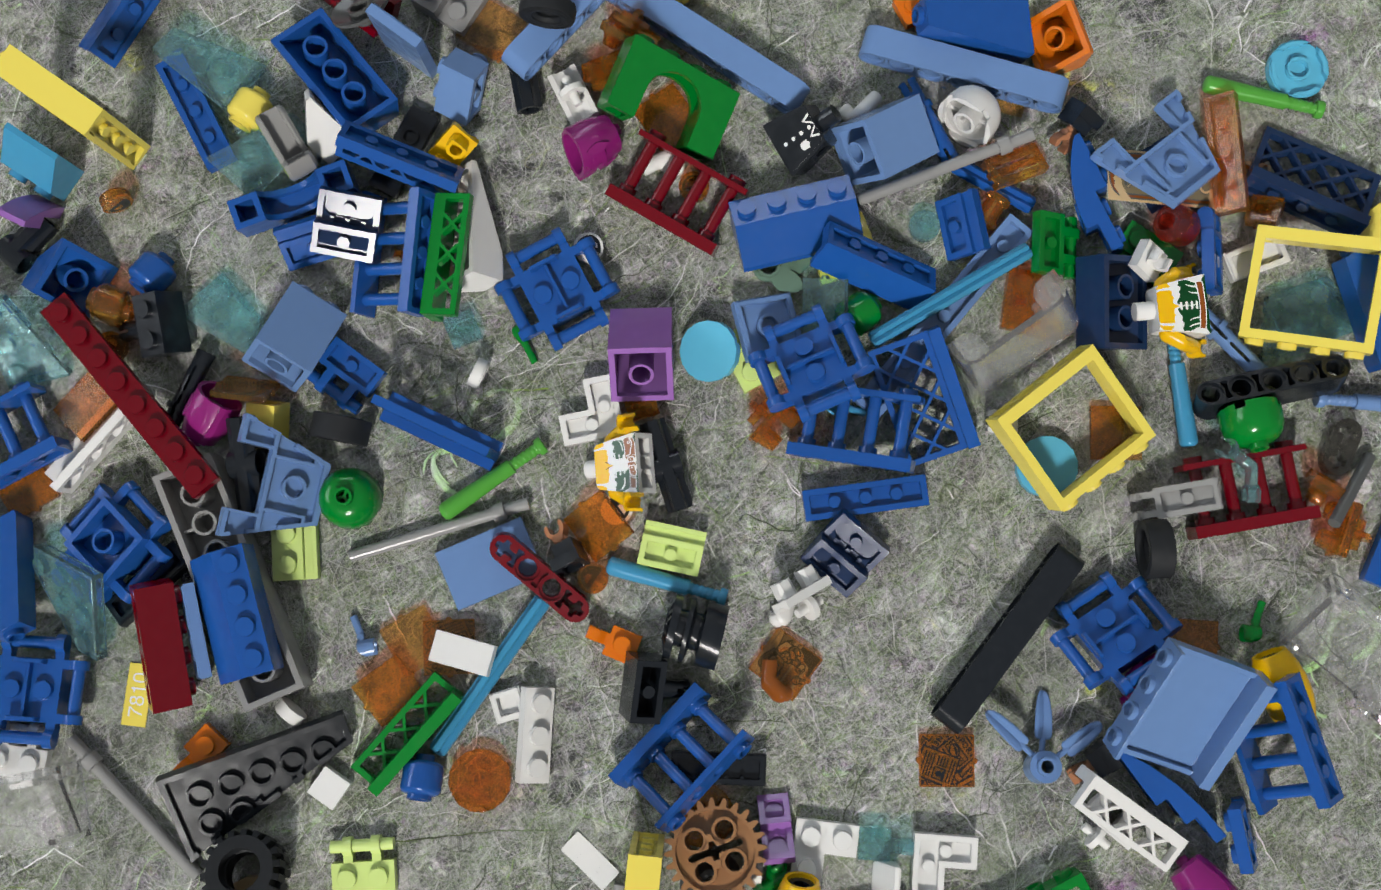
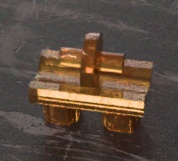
[600,8,661,49]
[581,49,621,92]
[747,397,800,452]
[1313,501,1373,559]

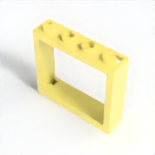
[0,44,151,170]
[1238,224,1381,360]
[985,344,1156,512]
[624,831,665,890]

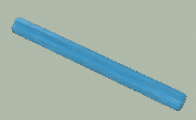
[868,243,1033,347]
[430,595,550,757]

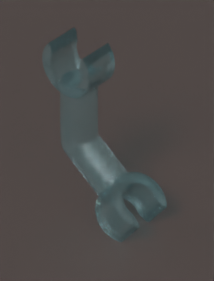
[1214,437,1261,503]

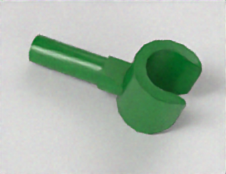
[512,324,538,364]
[1238,600,1266,643]

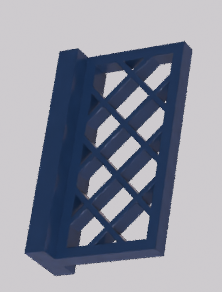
[1238,126,1381,235]

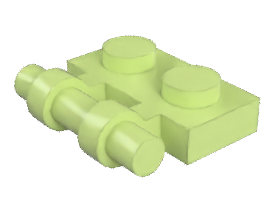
[329,834,398,890]

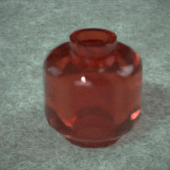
[1153,204,1201,247]

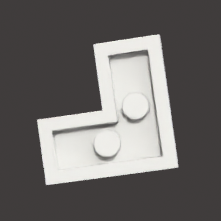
[558,374,621,447]
[790,816,860,886]
[910,831,979,890]

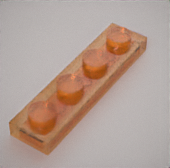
[1203,90,1250,217]

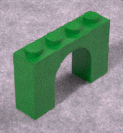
[597,34,740,163]

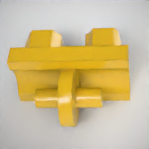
[427,121,479,166]

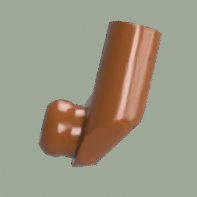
[761,659,793,703]

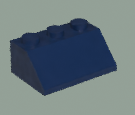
[1075,253,1147,351]

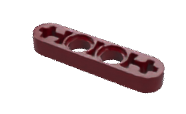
[489,531,589,623]

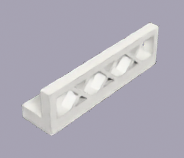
[44,399,133,494]
[1069,764,1189,873]

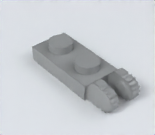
[1128,477,1224,521]

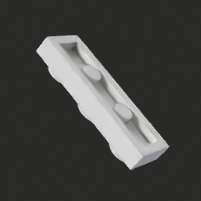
[515,686,555,784]

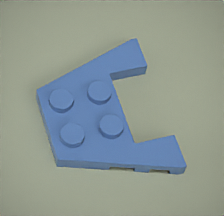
[1090,89,1221,209]
[215,413,331,536]

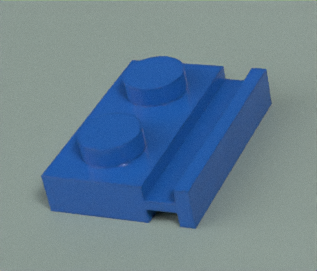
[935,188,991,261]
[273,215,335,271]

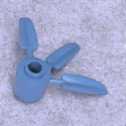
[985,690,1103,784]

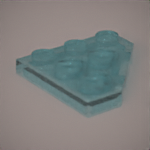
[32,542,108,661]

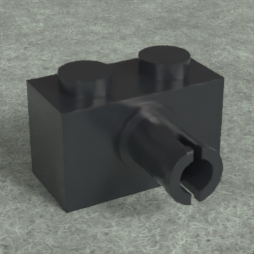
[118,291,192,358]
[619,651,690,724]

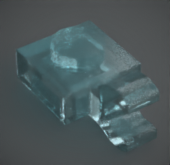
[857,825,914,862]

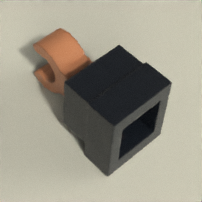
[1049,97,1105,155]
[544,520,591,577]
[1066,736,1123,785]

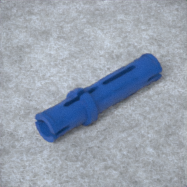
[898,76,960,162]

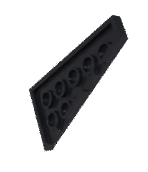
[156,709,353,863]

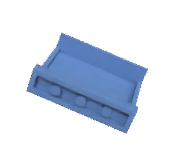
[1102,637,1278,791]

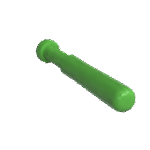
[1202,75,1326,119]
[439,437,548,520]

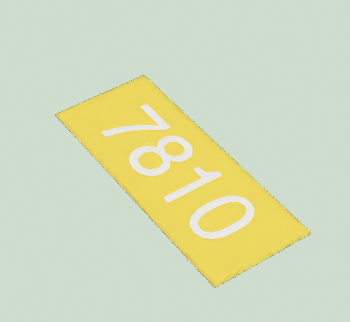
[121,662,149,728]

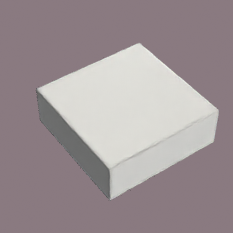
[488,685,521,725]
[307,765,353,810]

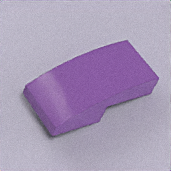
[0,195,64,229]
[757,792,796,865]

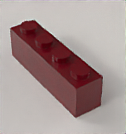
[129,578,196,714]

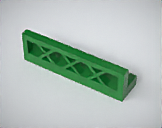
[419,193,474,322]
[351,670,464,797]

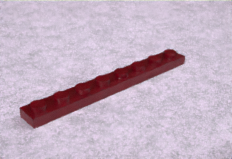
[40,292,222,500]

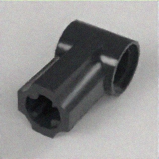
[507,65,543,115]
[0,217,59,275]

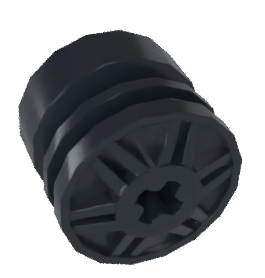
[661,593,730,670]

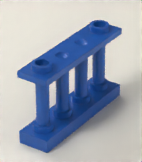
[350,187,435,318]
[0,381,73,490]
[786,388,926,474]
[1236,672,1344,815]
[608,682,755,833]

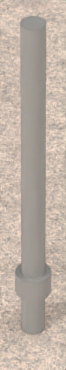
[856,128,1036,206]
[348,497,531,562]
[65,734,203,881]

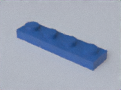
[155,52,239,173]
[801,474,930,522]

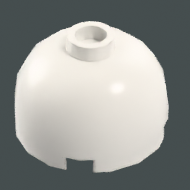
[937,85,1001,148]

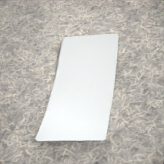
[561,832,619,890]

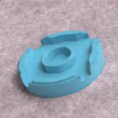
[1265,40,1329,100]
[680,320,741,382]
[1015,436,1078,496]

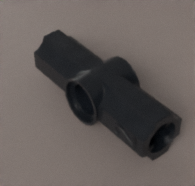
[225,415,267,512]
[639,417,693,514]

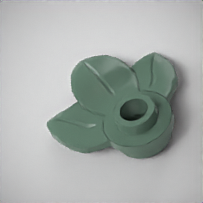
[753,257,812,293]

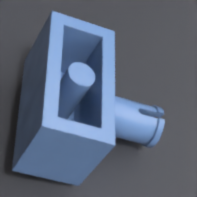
[433,48,489,126]

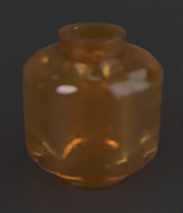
[85,283,135,328]

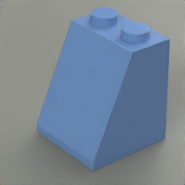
[830,94,940,186]
[241,281,347,393]

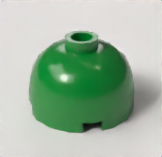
[1216,397,1285,453]
[319,468,383,529]

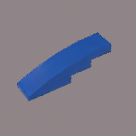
[1119,753,1226,843]

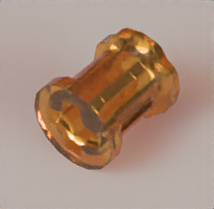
[982,190,1011,231]

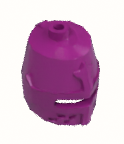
[562,115,622,181]
[181,381,242,447]
[1170,853,1238,890]

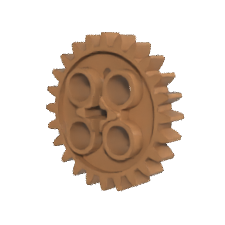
[664,797,768,890]

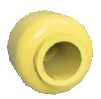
[227,86,273,133]

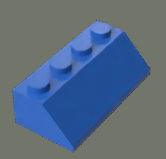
[271,8,399,131]
[728,174,863,273]
[190,543,284,685]

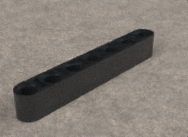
[931,542,1085,734]

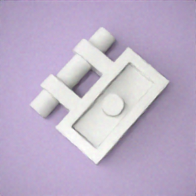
[0,720,53,782]

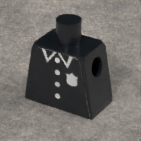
[763,104,842,176]

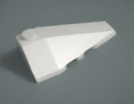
[447,160,504,293]

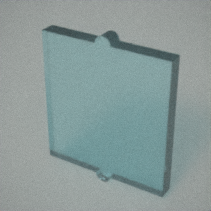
[802,275,848,334]

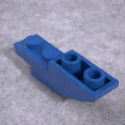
[1070,133,1126,255]

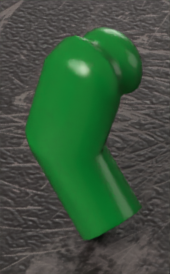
[753,863,787,890]

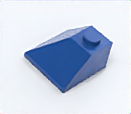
[21,237,119,318]

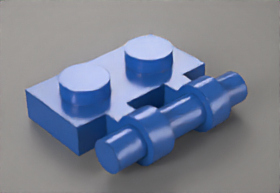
[307,336,388,415]
[1224,796,1258,874]

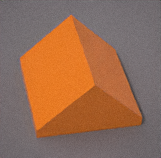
[1030,0,1094,75]

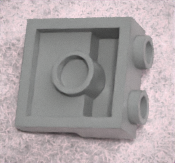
[411,0,489,37]

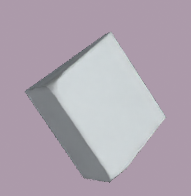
[871,860,902,890]

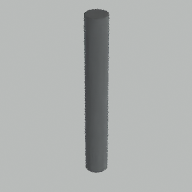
[1328,452,1376,528]

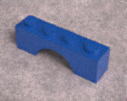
[226,159,361,237]

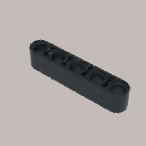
[1192,354,1351,420]

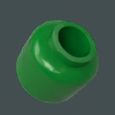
[835,291,882,336]

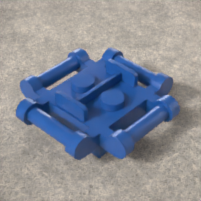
[494,227,620,352]
[748,303,876,423]
[58,480,173,606]
[1049,571,1184,696]
[0,634,91,749]

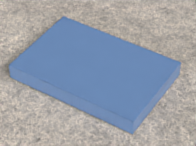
[365,3,437,79]
[435,517,537,611]
[180,582,212,680]

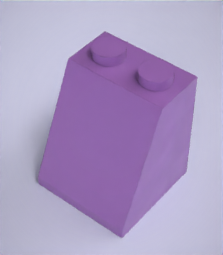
[607,307,674,402]

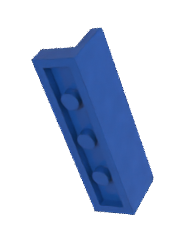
[79,0,161,68]
[810,221,936,310]

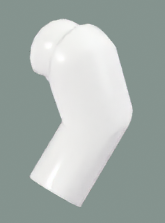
[839,91,882,122]
[644,151,685,176]

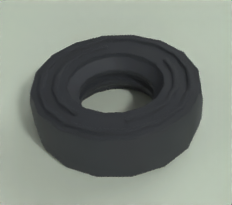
[519,0,577,29]

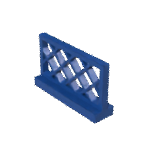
[867,325,981,466]
[371,391,505,471]

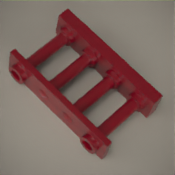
[605,128,750,257]
[1173,439,1322,540]

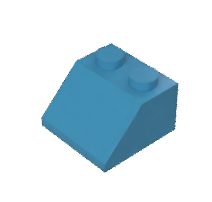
[0,122,84,201]

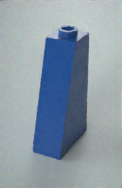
[912,0,1035,64]
[1331,251,1381,373]
[0,510,36,643]

